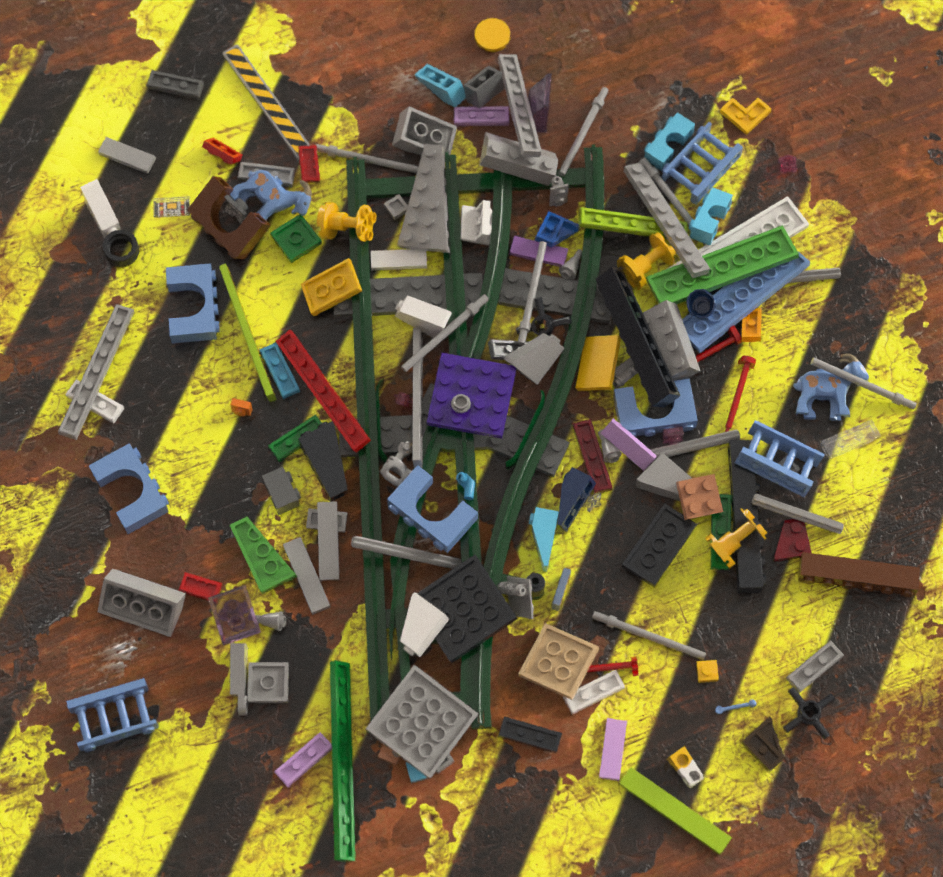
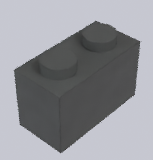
[463,66,504,108]
[262,467,301,515]

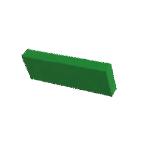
[268,414,322,462]

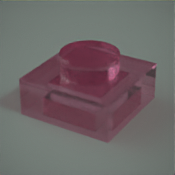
[662,427,684,444]

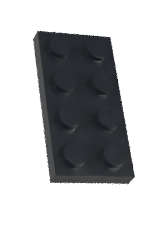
[622,503,697,588]

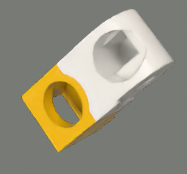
[667,746,704,788]

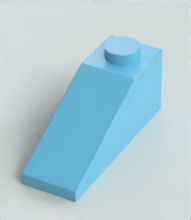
[415,64,466,107]
[529,507,559,572]

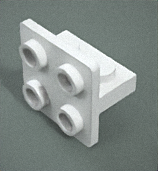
[460,200,493,245]

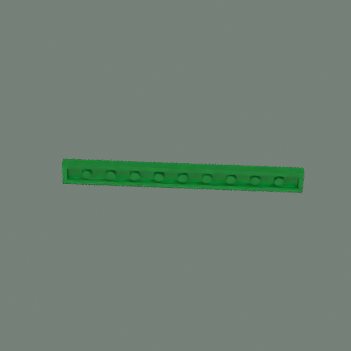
[330,660,355,863]

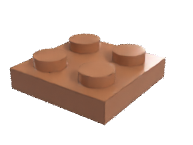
[676,474,723,520]

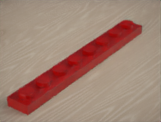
[276,330,371,453]

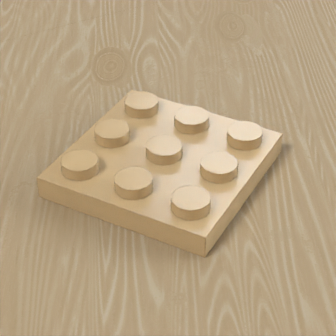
[518,623,599,700]

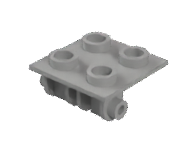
[497,576,534,619]

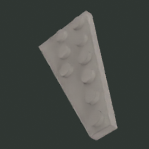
[397,144,450,253]

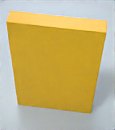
[301,258,362,316]
[575,335,621,391]

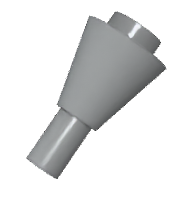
[559,249,582,280]
[598,430,622,463]
[249,611,286,631]

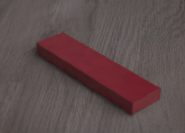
[572,419,613,495]

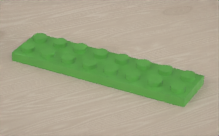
[646,225,799,304]

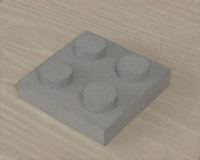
[247,662,289,703]

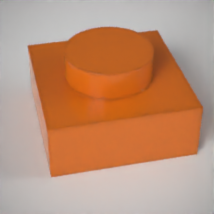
[230,398,253,416]

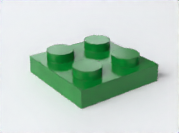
[270,214,322,263]

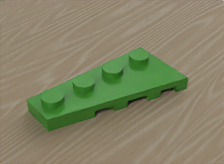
[230,517,297,594]

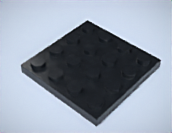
[409,555,518,663]

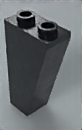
[298,421,348,502]

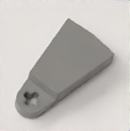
[230,643,248,716]

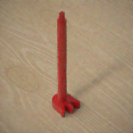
[695,325,742,362]
[725,355,756,432]
[587,656,639,676]

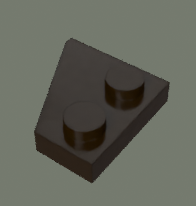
[741,716,785,773]

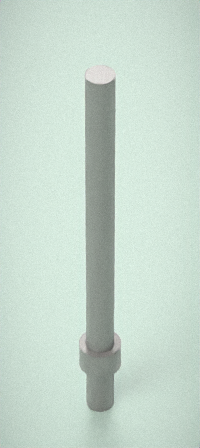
[558,87,609,177]
[315,144,419,174]
[640,157,706,245]
[517,241,547,346]
[401,294,489,372]
[810,357,917,410]
[592,611,706,660]

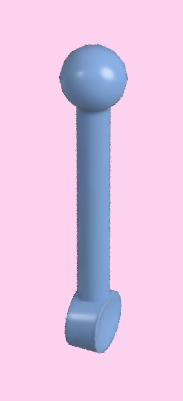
[715,700,756,715]

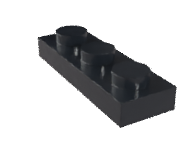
[499,716,562,754]

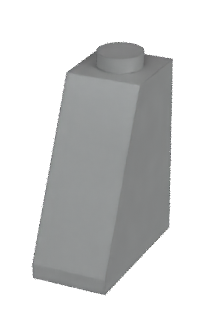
[504,333,564,384]
[636,453,692,501]

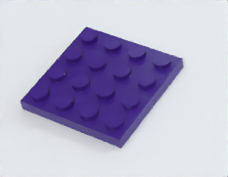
[426,353,517,439]

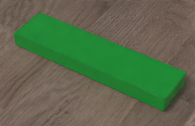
[710,494,731,570]

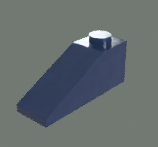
[558,467,596,532]

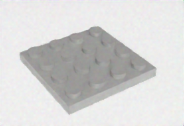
[365,665,478,779]

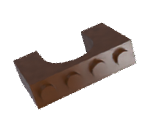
[187,176,271,259]

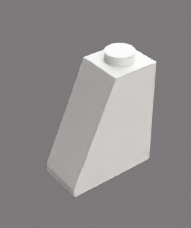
[80,179,121,238]
[395,296,452,338]
[400,592,449,657]

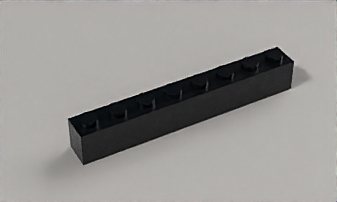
[596,267,680,408]
[728,440,766,594]

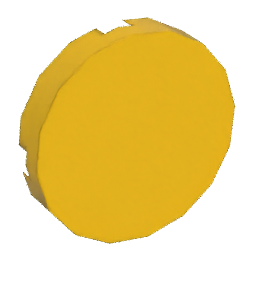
[475,18,510,52]

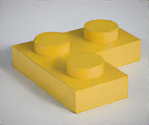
[720,98,771,135]

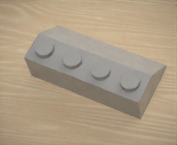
[479,132,558,186]
[97,569,186,637]

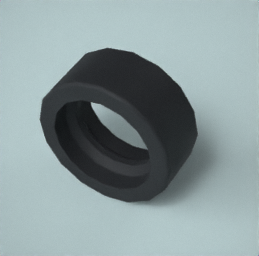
[103,230,139,267]

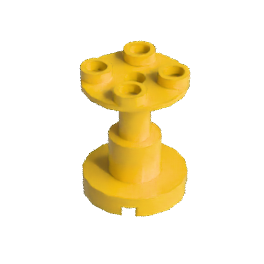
[317,202,376,242]
[617,232,676,290]
[705,508,767,568]

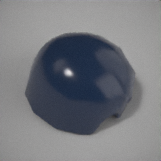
[686,289,716,319]

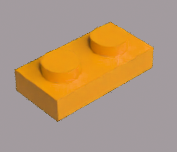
[742,308,762,342]

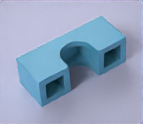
[644,112,695,171]
[688,187,733,245]

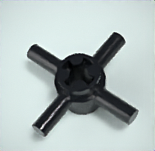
[516,297,572,336]
[783,687,835,740]

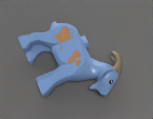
[230,170,312,220]
[793,353,869,421]

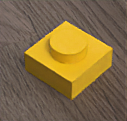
[696,660,719,683]

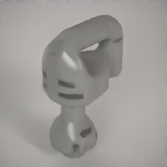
[380,441,413,487]

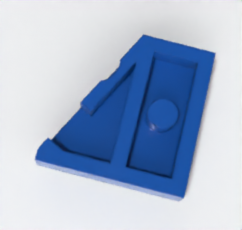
[535,211,580,248]

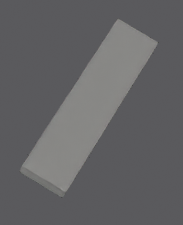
[317,501,339,581]
[283,537,330,615]

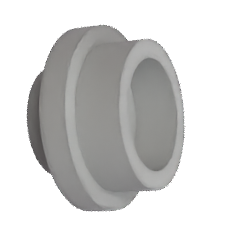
[451,394,471,413]

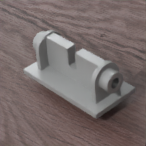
[549,176,569,206]
[613,357,637,389]

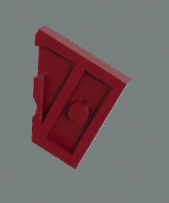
[774,519,812,562]

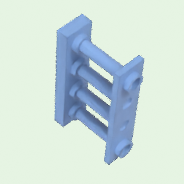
[662,122,743,205]
[735,420,825,497]
[66,678,159,752]

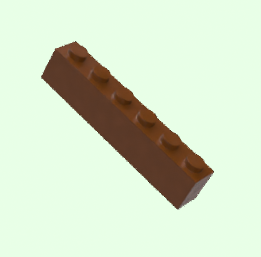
[798,552,920,597]

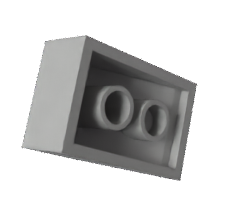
[392,107,457,155]

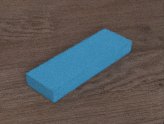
[259,343,300,399]

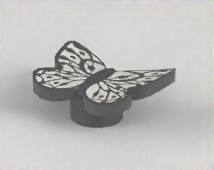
[223,195,248,223]

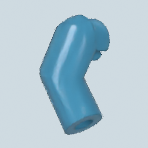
[456,472,475,500]

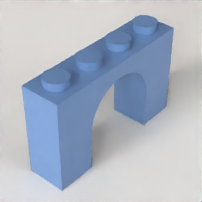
[166,264,220,343]
[613,379,698,437]
[89,443,169,534]
[387,465,478,553]

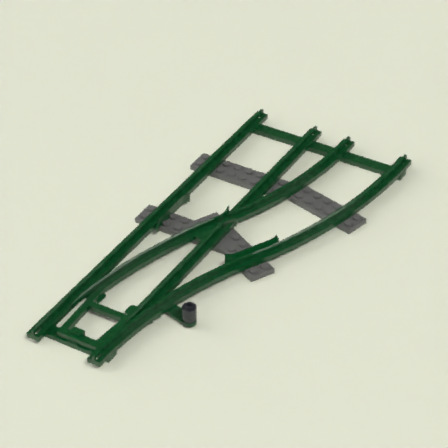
[334,144,611,730]

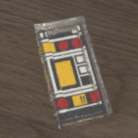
[153,196,191,218]

